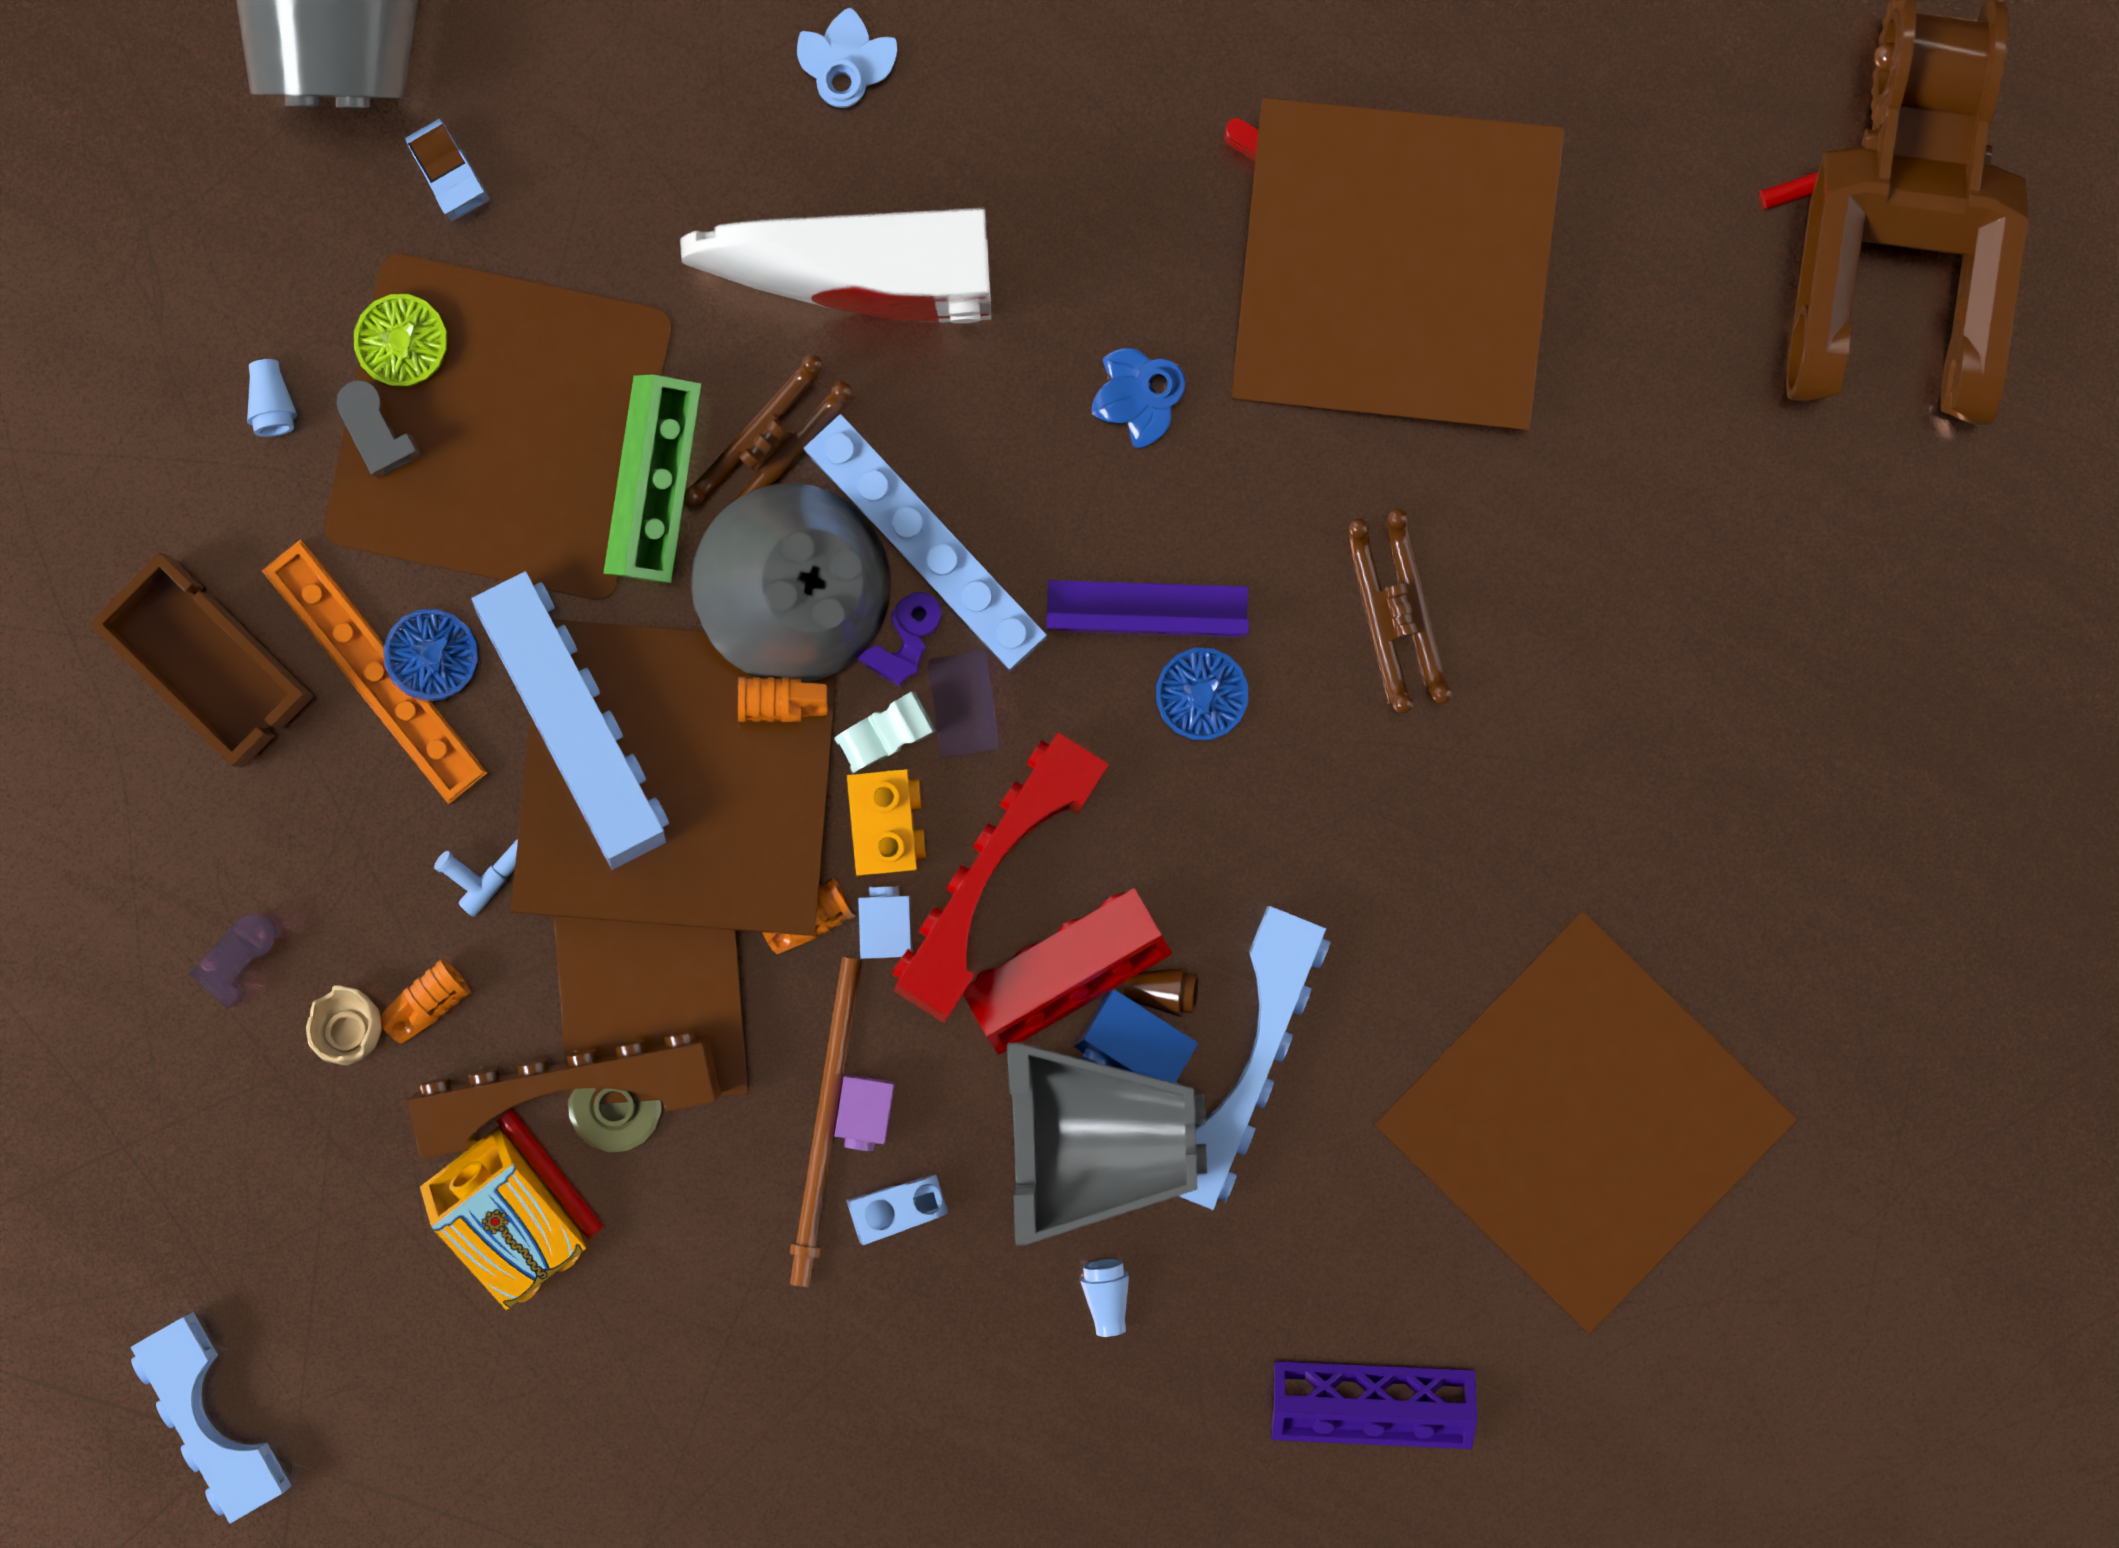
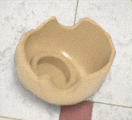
[306,985,382,1065]

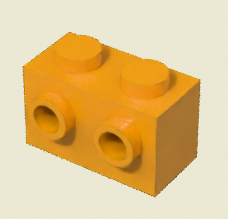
[847,769,926,876]

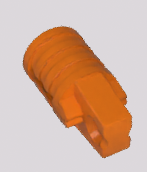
[738,677,828,722]
[762,878,855,954]
[380,958,471,1044]

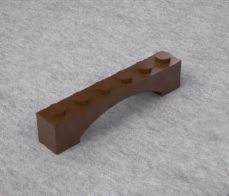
[407,1030,721,1159]

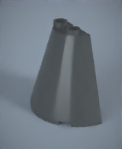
[1008,1042,1207,1245]

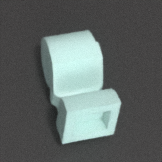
[834,692,937,774]

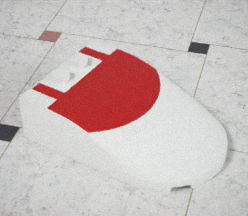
[680,209,991,323]

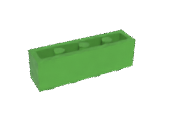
[603,375,701,583]

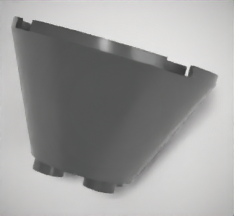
[691,483,890,683]

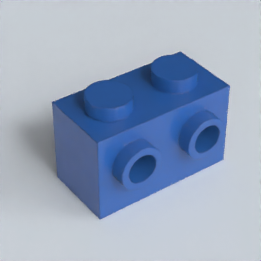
[1074,989,1199,1083]

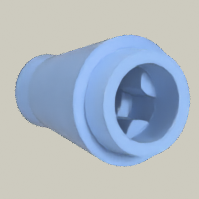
[247,359,297,437]
[1079,1259,1129,1337]

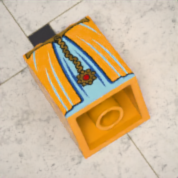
[420,1126,586,1310]

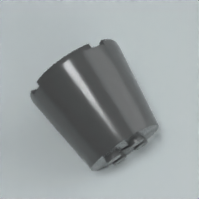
[236,0,418,108]

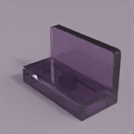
[928,649,1000,758]

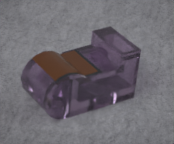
[189,914,282,1008]

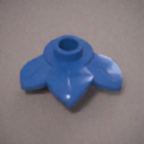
[1092,348,1186,448]

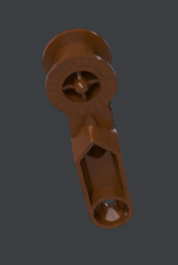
[1786,0,2029,426]

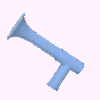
[434,839,518,917]

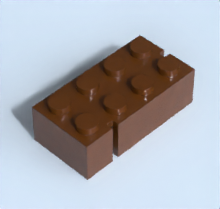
[88,552,314,768]

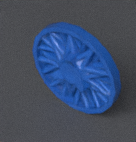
[383,609,478,701]
[1156,648,1248,740]

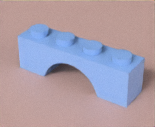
[131,1312,291,1523]

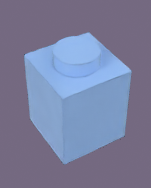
[858,886,913,959]

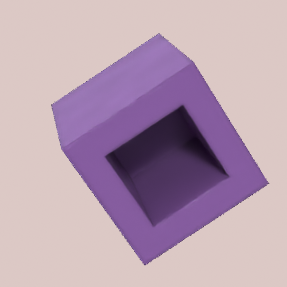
[834,1074,895,1151]

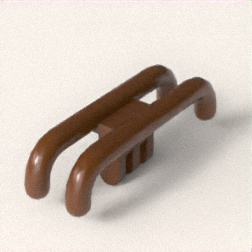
[683,354,852,523]
[1348,509,1452,714]

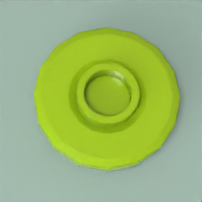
[354,294,447,387]

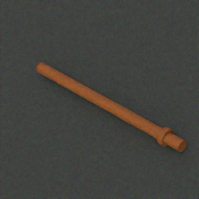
[790,957,862,1287]

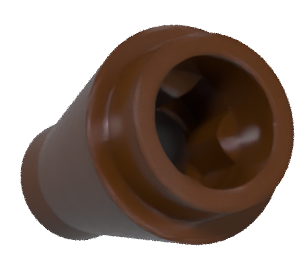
[1124,967,1199,1017]

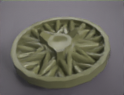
[568,1088,662,1153]

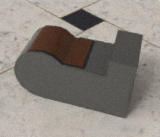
[336,380,422,478]

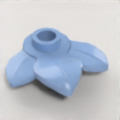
[797,8,897,108]

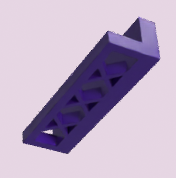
[1047,580,1249,638]
[1272,1361,1477,1449]

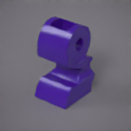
[858,592,941,688]

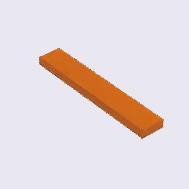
[261,540,490,805]

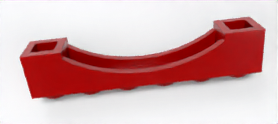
[892,732,1109,1024]

